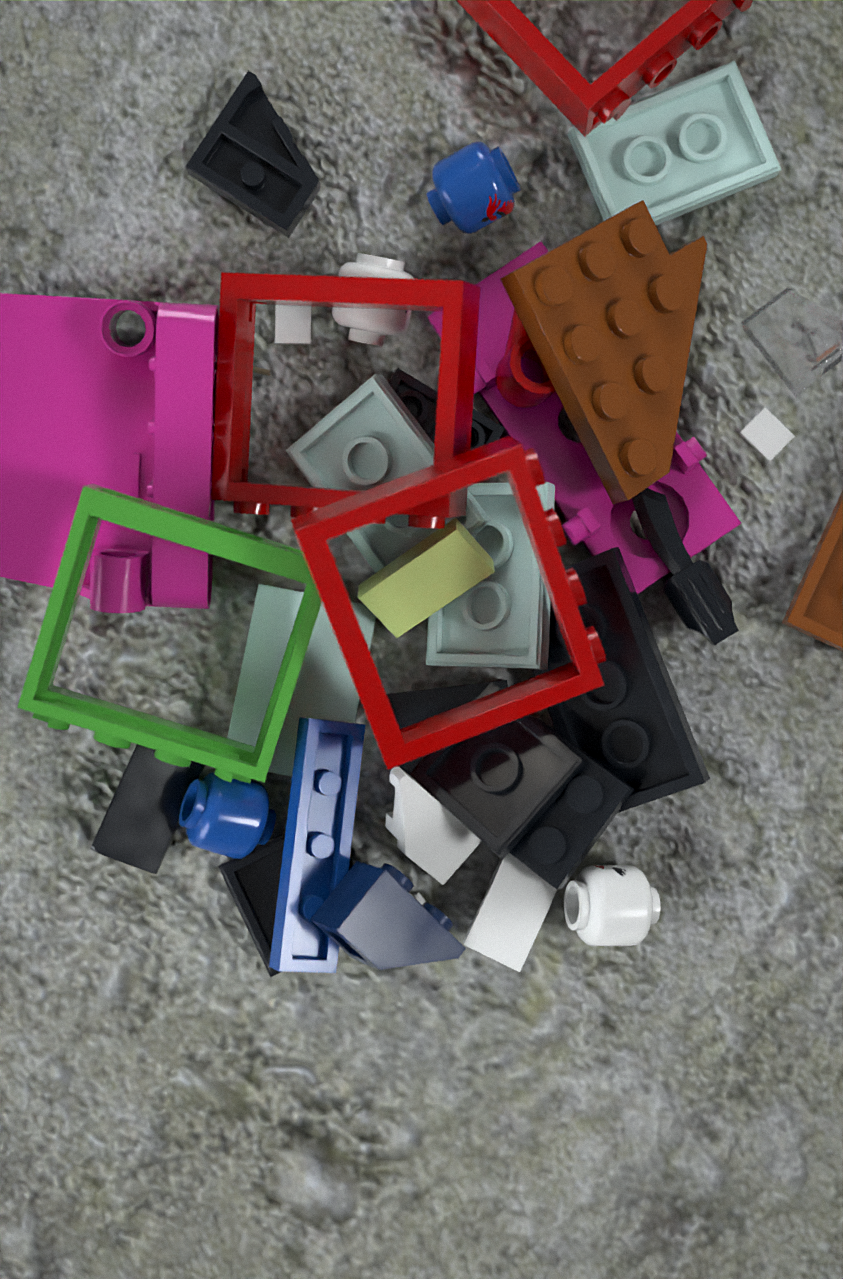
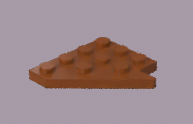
[500,200,707,504]

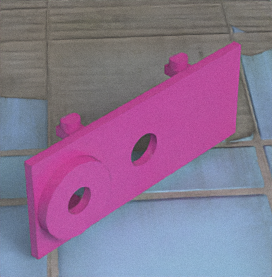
[427,241,741,594]

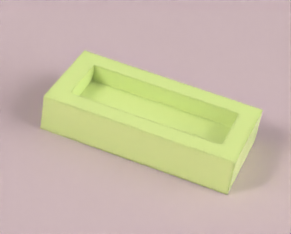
[358,517,495,638]

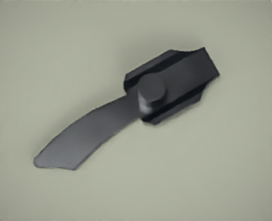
[632,488,739,646]

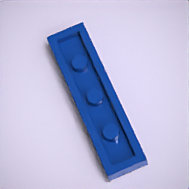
[269,717,366,973]

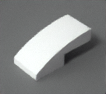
[463,853,557,972]

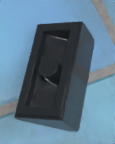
[91,744,205,874]

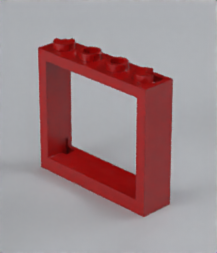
[456,0,753,137]
[211,272,481,529]
[290,436,606,770]

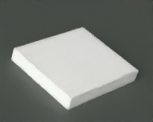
[275,305,312,345]
[739,407,795,462]

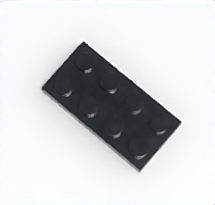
[532,547,710,813]

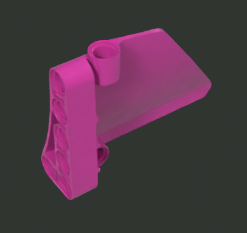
[0,293,220,613]

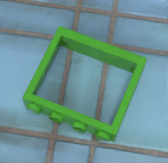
[17,484,322,784]

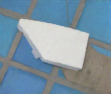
[385,766,481,885]

